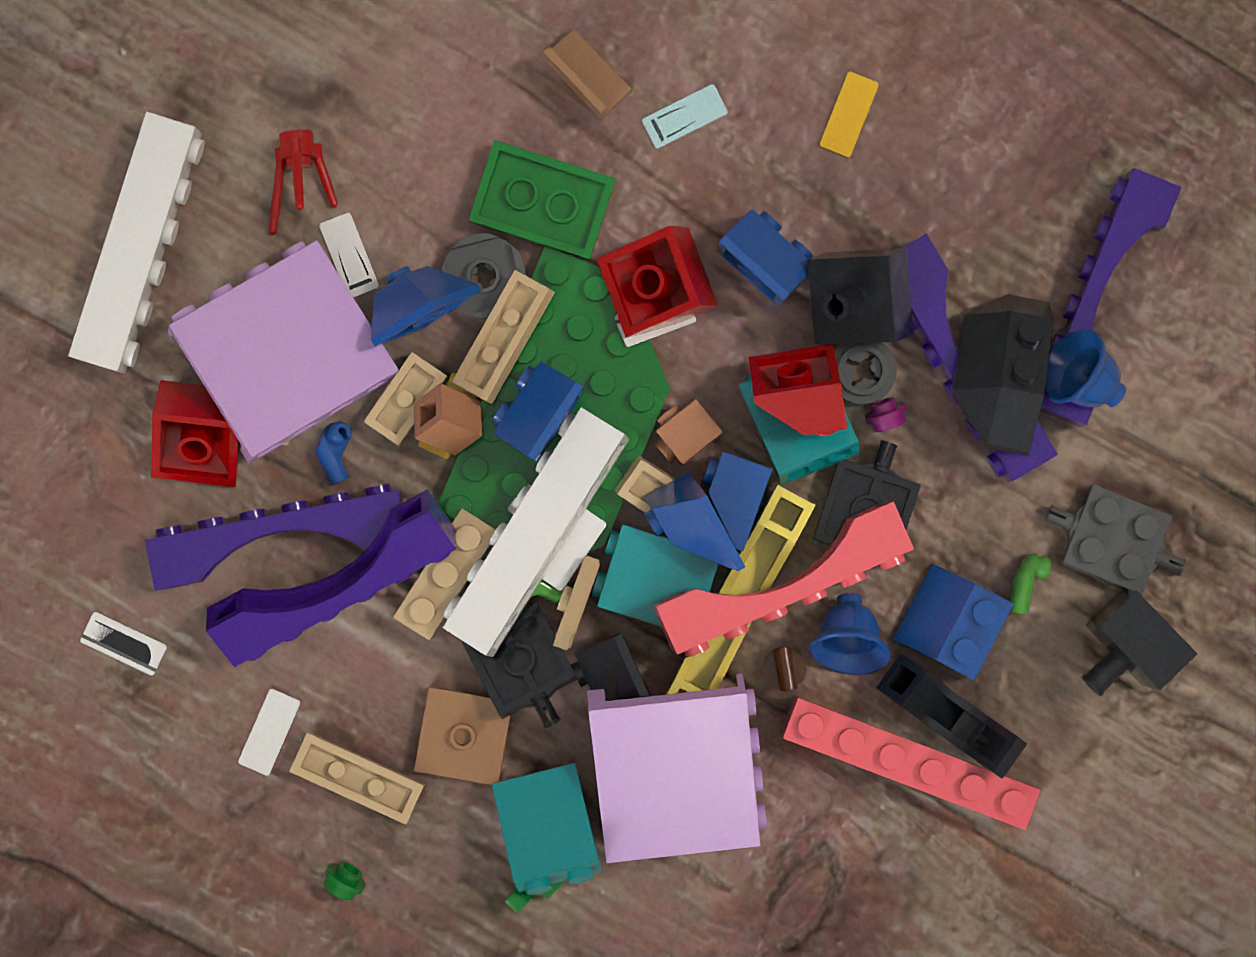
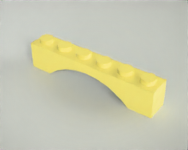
[665,485,816,695]

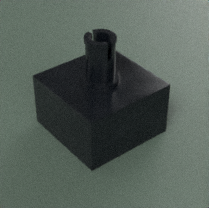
[807,248,914,345]
[1081,590,1197,697]

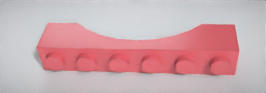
[652,501,914,658]
[780,696,1041,830]

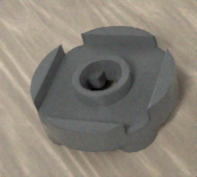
[441,233,526,319]

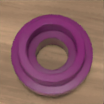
[865,397,907,432]

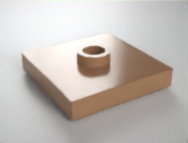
[414,686,511,785]

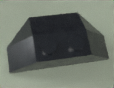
[952,294,1054,456]

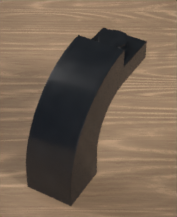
[876,654,1027,779]

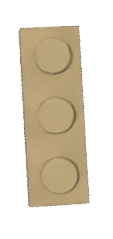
[452,270,555,404]
[393,508,496,641]
[289,732,425,825]

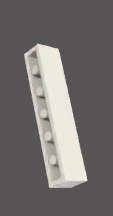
[68,111,205,374]
[443,407,630,657]

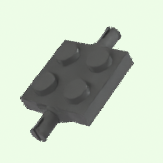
[1045,484,1186,595]

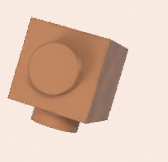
[414,383,483,455]
[655,399,723,466]

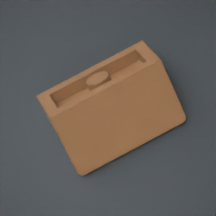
[542,28,632,120]

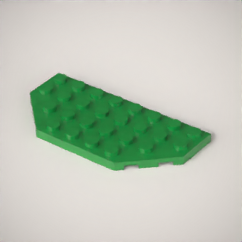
[438,246,670,561]

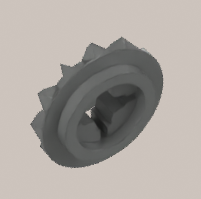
[835,342,897,405]

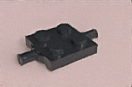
[813,440,921,545]
[462,602,577,728]

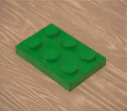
[468,140,616,261]

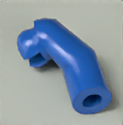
[315,421,352,486]

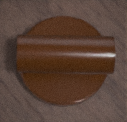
[763,646,806,691]

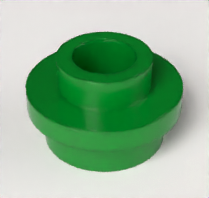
[324,862,366,901]

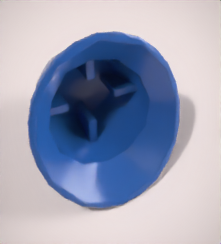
[1045,329,1126,407]
[808,593,890,675]

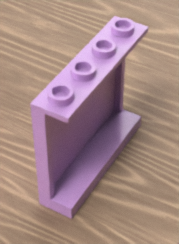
[167,240,399,464]
[587,674,767,863]

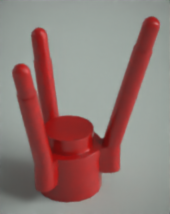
[269,130,338,235]

